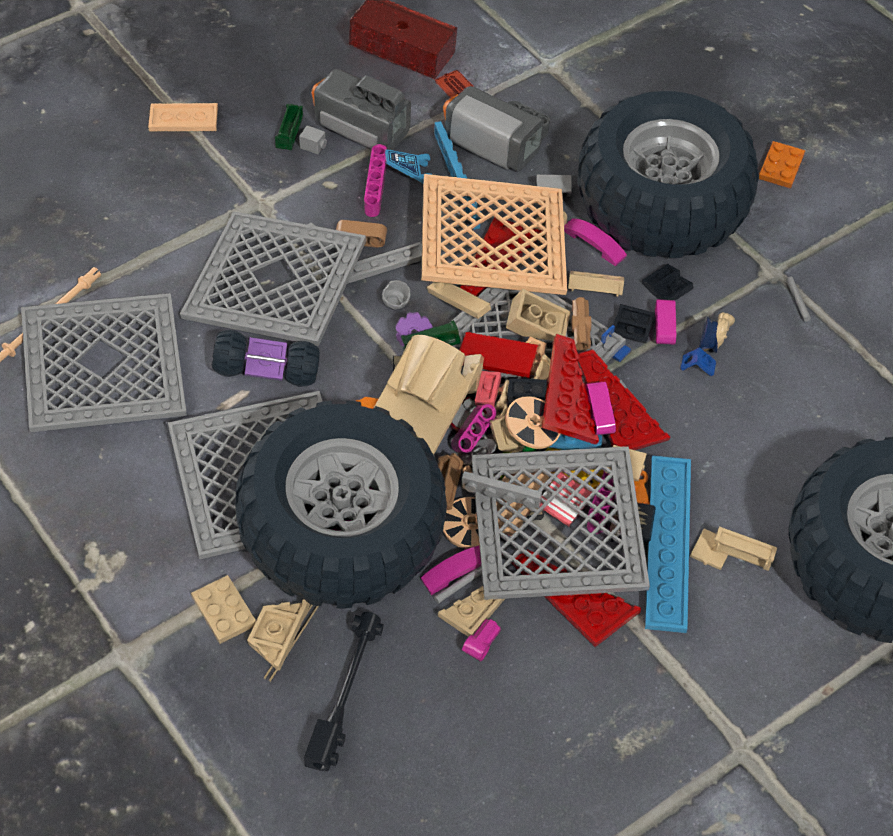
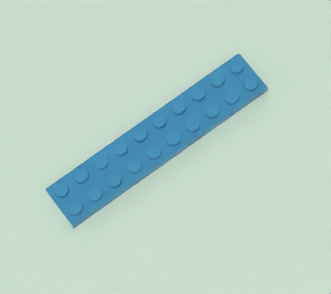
[645,456,691,633]

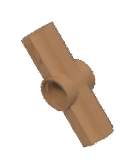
[571,297,591,351]

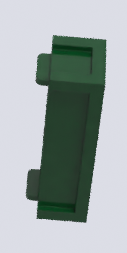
[275,104,304,150]
[401,320,461,350]

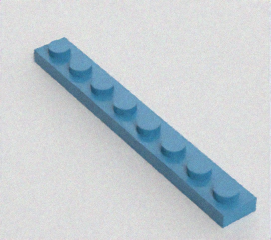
[434,121,482,230]

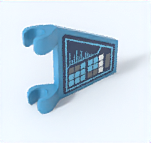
[385,149,432,184]

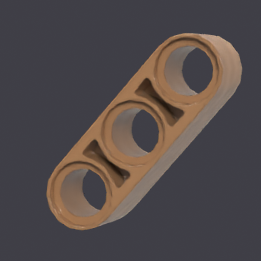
[336,220,387,248]

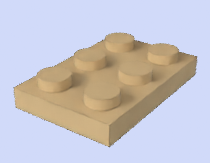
[191,575,256,644]

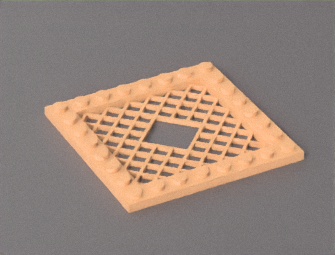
[421,174,567,295]

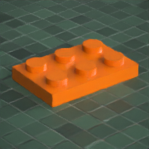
[759,141,805,188]

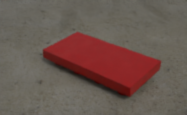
[459,332,539,378]

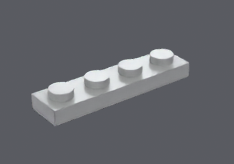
[462,471,542,509]

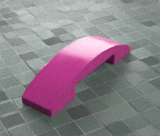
[564,218,627,266]
[421,545,481,595]

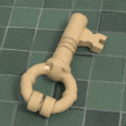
[494,380,509,419]

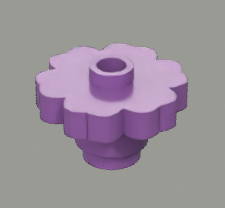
[396,312,432,346]

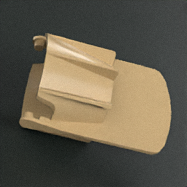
[374,335,483,455]

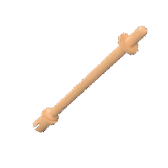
[0,267,101,362]

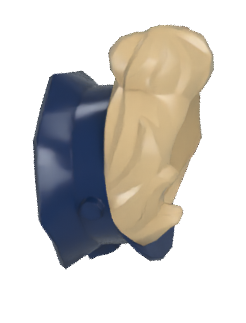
[698,312,735,354]

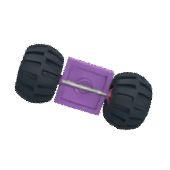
[212,330,320,387]

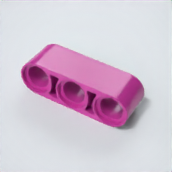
[655,299,676,345]
[585,382,616,435]
[451,404,496,453]

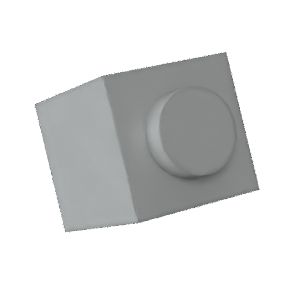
[299,126,327,154]

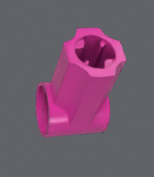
[462,619,501,661]

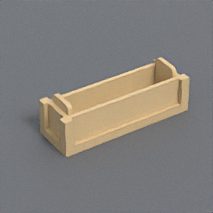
[568,271,624,297]
[711,527,777,571]

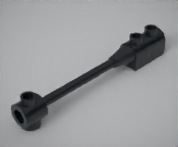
[304,612,384,771]

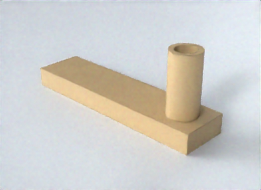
[427,282,491,319]

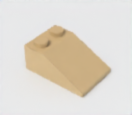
[506,289,570,341]

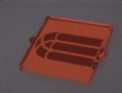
[435,70,473,98]

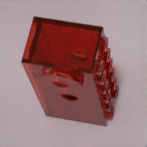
[349,0,458,79]

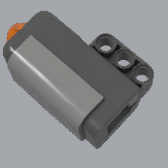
[311,69,411,150]
[443,86,550,172]

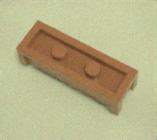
[438,453,463,510]

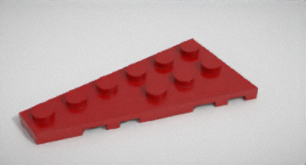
[460,217,544,297]
[542,334,599,445]
[577,350,671,450]
[512,549,641,647]

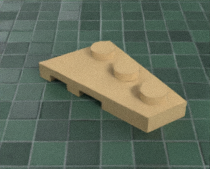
[438,586,505,637]

